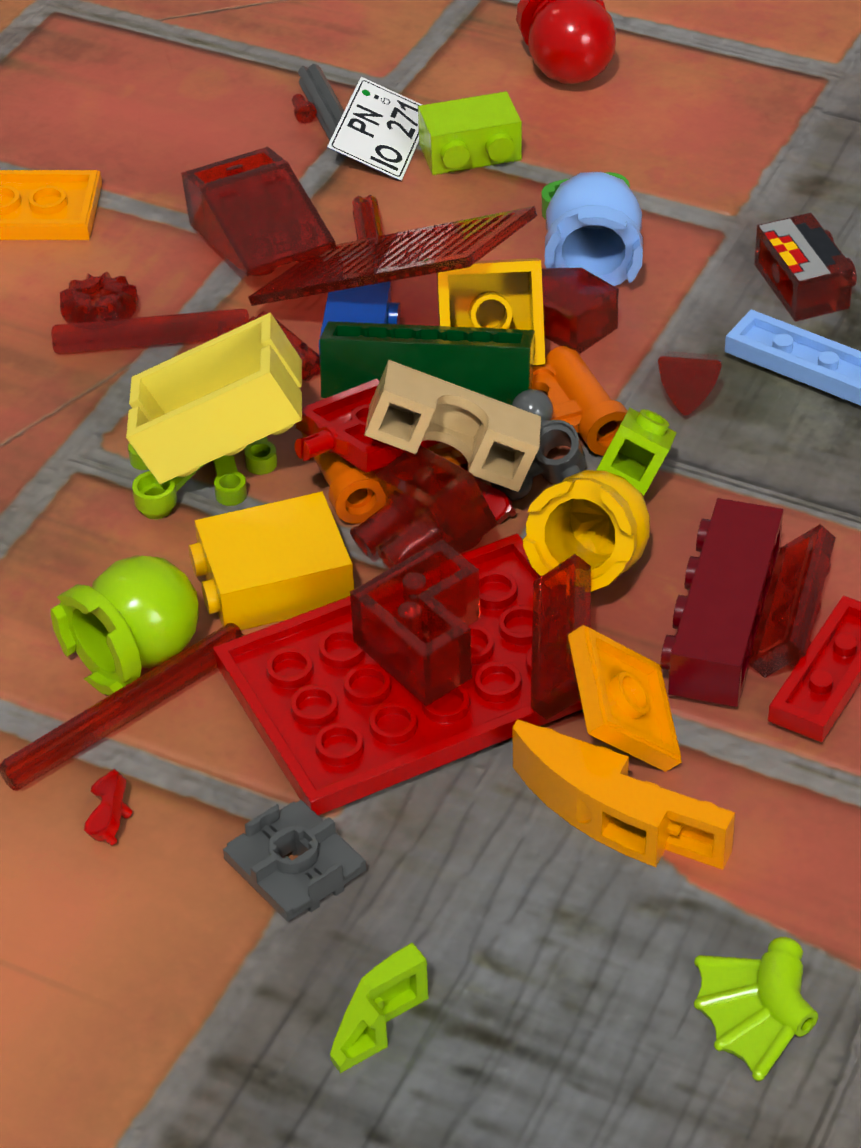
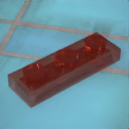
[749,524,836,678]
[531,554,591,720]

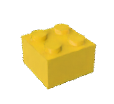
[436,258,545,365]

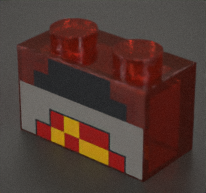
[754,213,857,322]

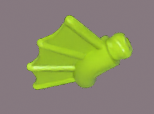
[694,937,818,1081]

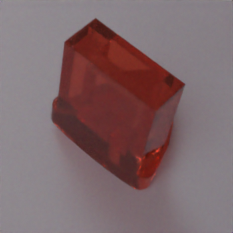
[658,351,722,415]

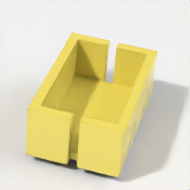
[126,312,302,484]

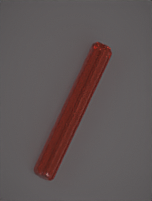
[51,308,250,354]

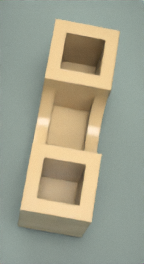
[364,360,541,492]

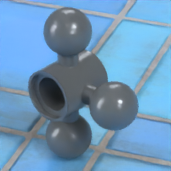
[491,389,586,501]

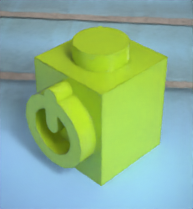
[596,408,677,496]

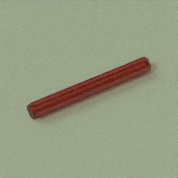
[0,623,244,790]

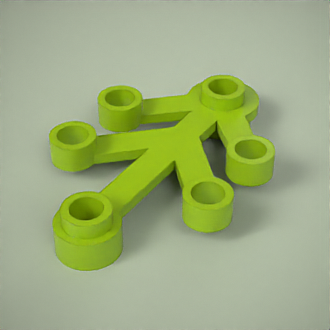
[128,436,277,519]

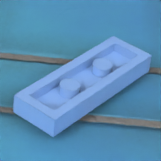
[725,309,861,406]

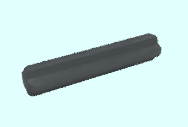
[298,64,344,140]

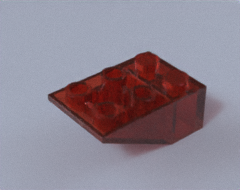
[181,147,336,276]

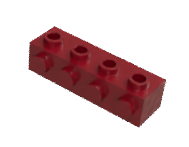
[660,498,784,707]

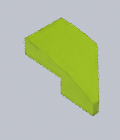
[330,942,429,1073]

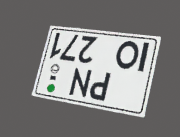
[327,77,422,181]

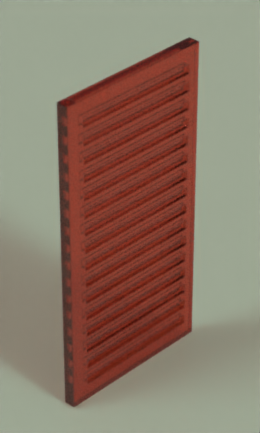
[248,206,537,306]

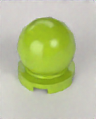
[50,555,199,697]

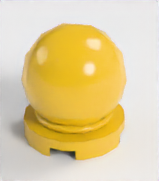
[523,470,650,593]

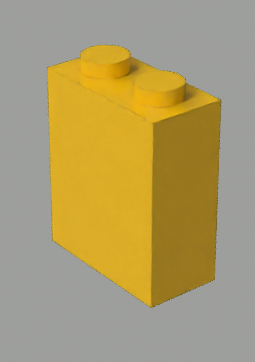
[188,491,354,634]

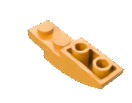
[512,719,735,870]

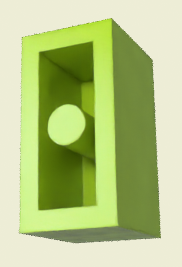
[418,91,522,175]

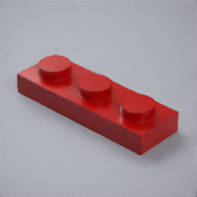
[768,595,861,743]

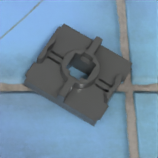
[223,800,366,922]

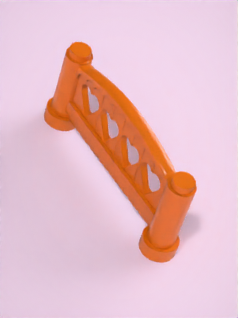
[301,346,628,524]

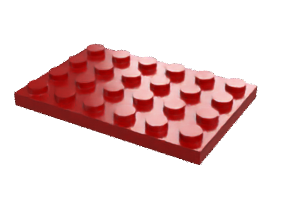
[213,533,594,815]

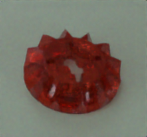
[60,271,139,330]

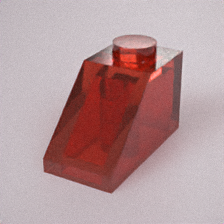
[542,268,619,354]

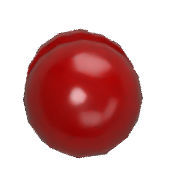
[516,0,616,84]

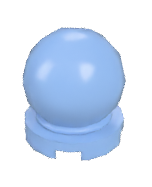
[545,172,643,296]

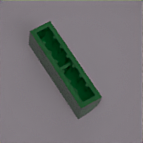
[320,321,535,405]

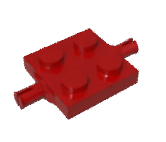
[294,379,441,473]

